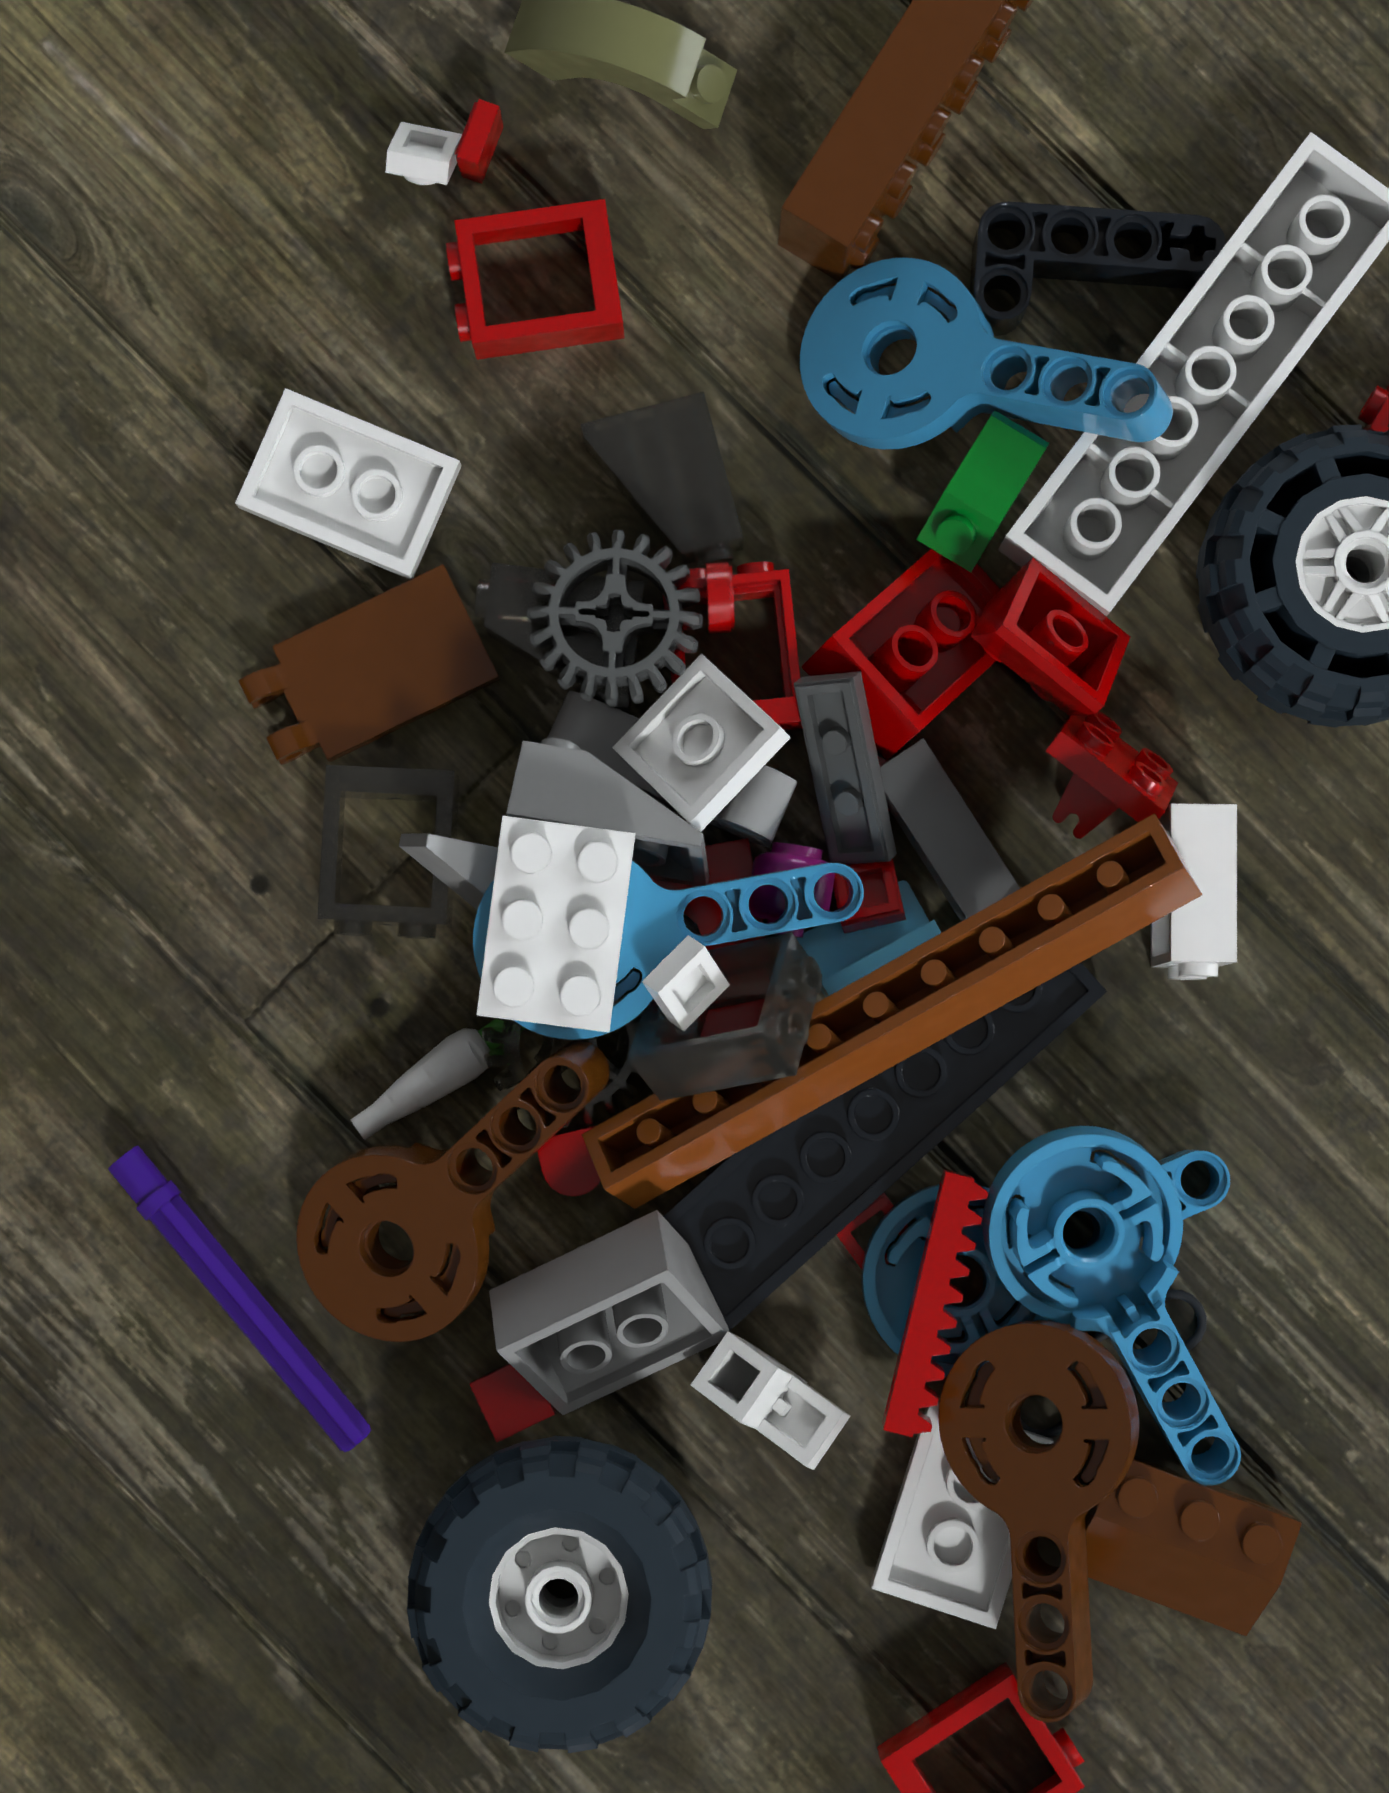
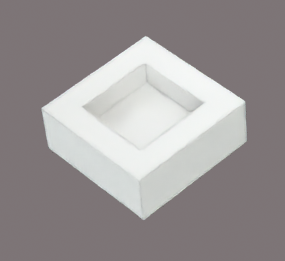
[385,122,462,185]
[642,935,730,1031]

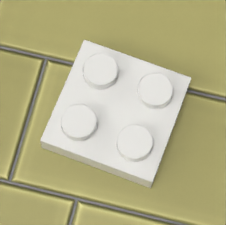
[612,653,791,832]

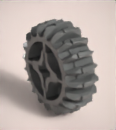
[527,530,703,706]

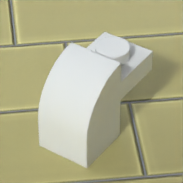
[691,1331,850,1470]

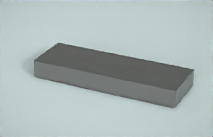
[794,671,897,864]
[880,738,1020,922]

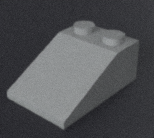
[506,738,710,886]

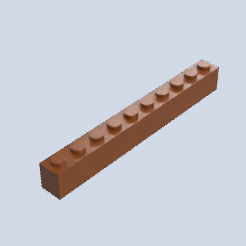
[582,813,1202,1209]

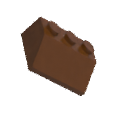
[1085,1456,1302,1636]

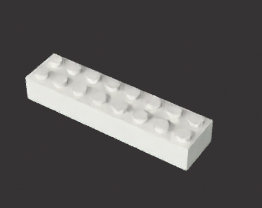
[998,132,1389,616]

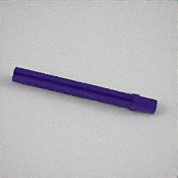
[108,1145,371,1452]

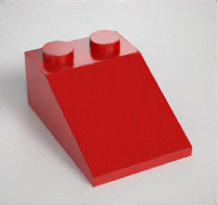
[801,549,1000,760]

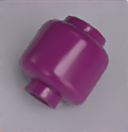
[749,842,835,938]

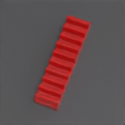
[882,1169,989,1437]

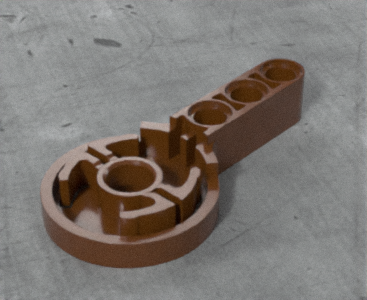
[296,1041,610,1342]
[939,1320,1139,1722]

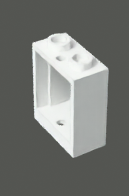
[1151,803,1237,980]

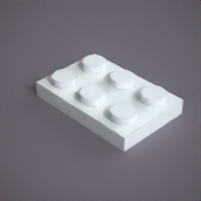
[235,388,461,580]
[476,816,636,1033]
[870,1402,1054,1629]

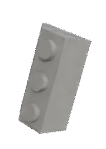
[489,1210,729,1415]

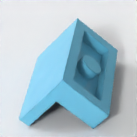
[796,880,941,997]

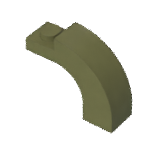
[504,0,737,129]

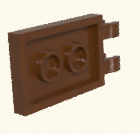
[238,564,500,765]

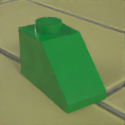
[916,410,1049,572]

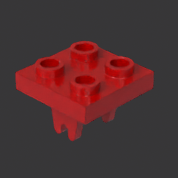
[1046,711,1178,839]

